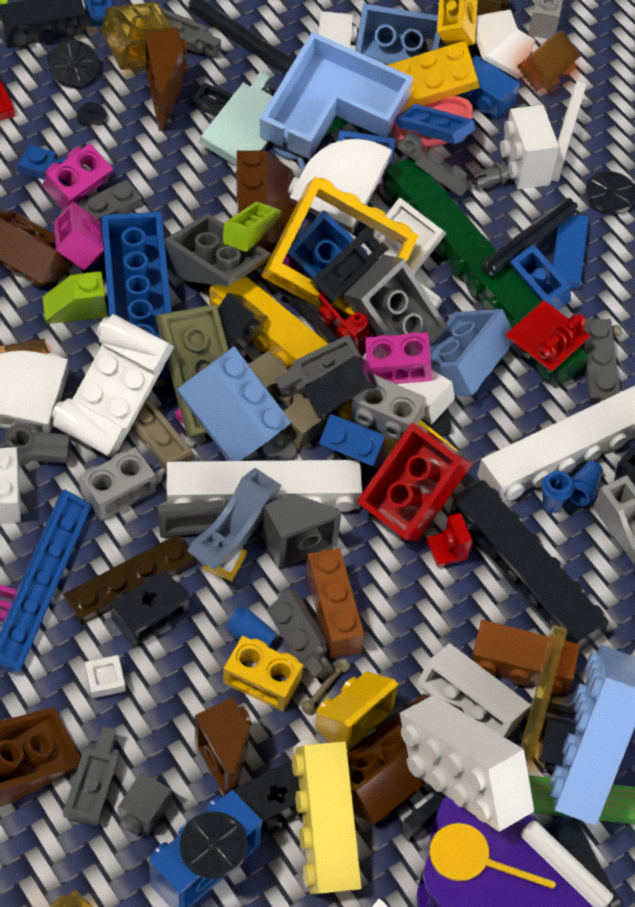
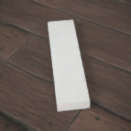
[551,82,586,182]

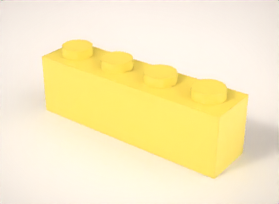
[292,741,361,894]

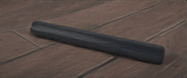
[188,0,295,74]
[481,198,578,276]

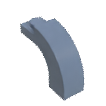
[187,468,282,570]

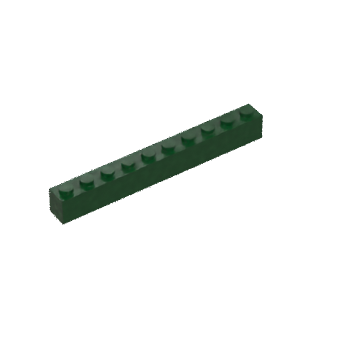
[382,157,588,388]

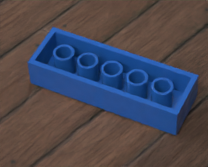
[101,212,172,380]

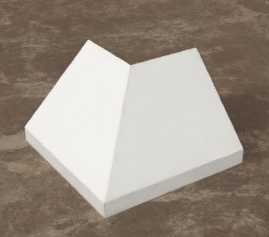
[475,10,535,79]

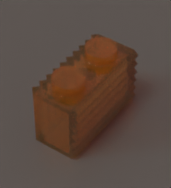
[517,30,581,92]

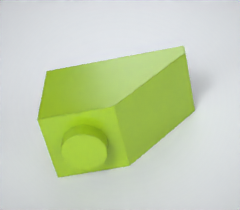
[42,272,106,325]

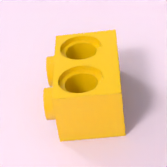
[223,635,303,712]

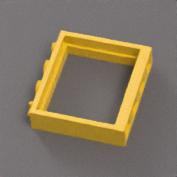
[261,176,419,320]

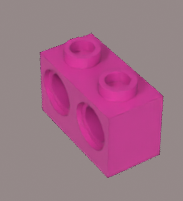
[42,143,113,209]
[366,332,432,384]

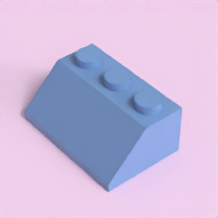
[355,3,441,64]
[430,309,513,396]
[176,346,291,461]

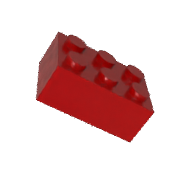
[357,423,473,542]

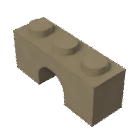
[248,351,329,449]

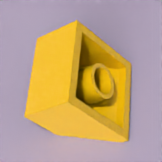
[315,671,399,752]

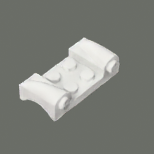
[51,314,174,458]

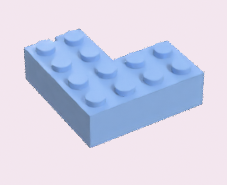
[260,32,414,159]
[550,644,635,826]

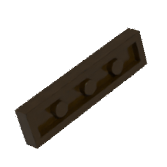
[63,534,195,625]

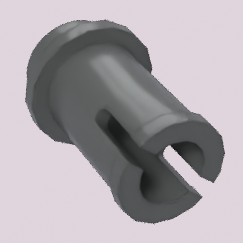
[471,163,509,191]

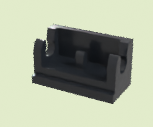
[303,355,378,419]

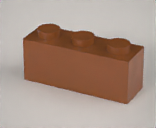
[306,548,364,659]
[471,619,580,694]

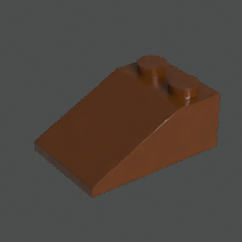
[144,27,187,131]
[0,707,81,807]

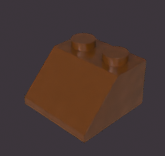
[195,697,252,796]

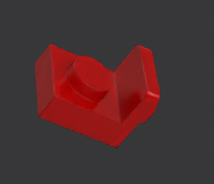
[427,513,472,567]

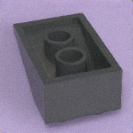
[164,213,271,287]
[342,254,449,356]

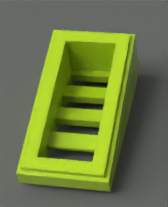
[223,201,281,252]

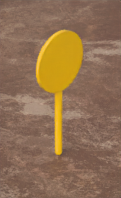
[430,823,556,888]

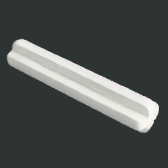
[521,820,613,907]

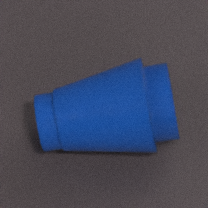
[568,461,603,506]
[542,471,574,513]
[225,606,277,647]

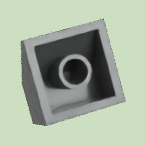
[262,494,341,570]

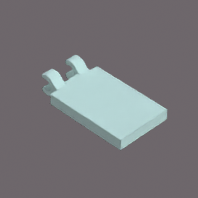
[199,71,273,166]

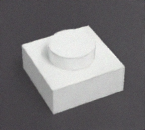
[85,655,126,698]

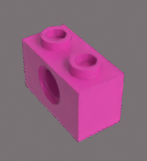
[54,202,104,270]

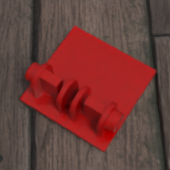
[318,293,371,355]
[505,301,591,372]

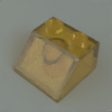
[102,2,171,70]

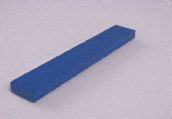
[0,489,92,675]

